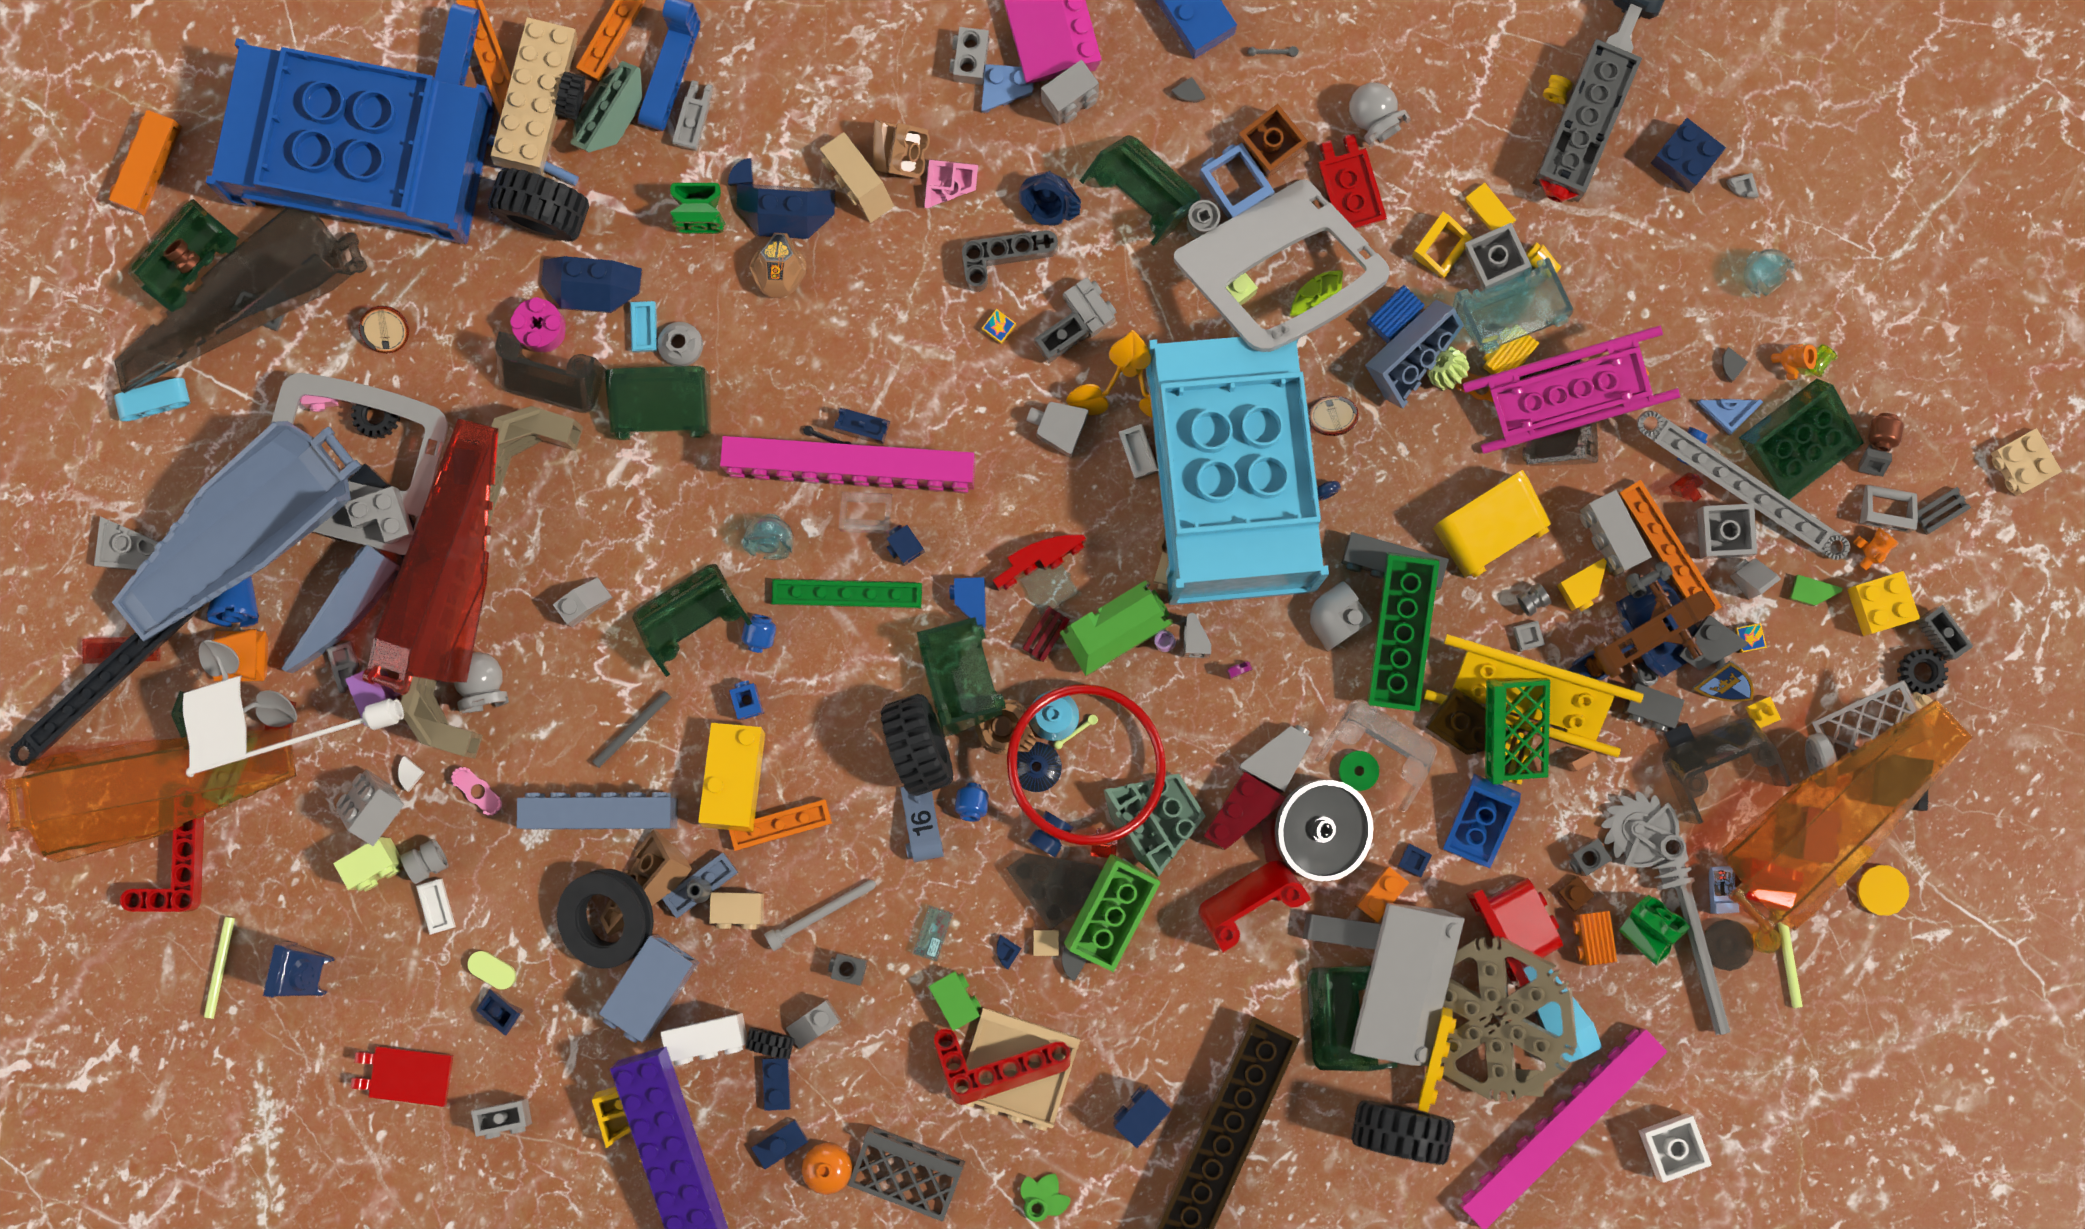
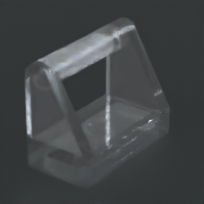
[839,492,892,534]

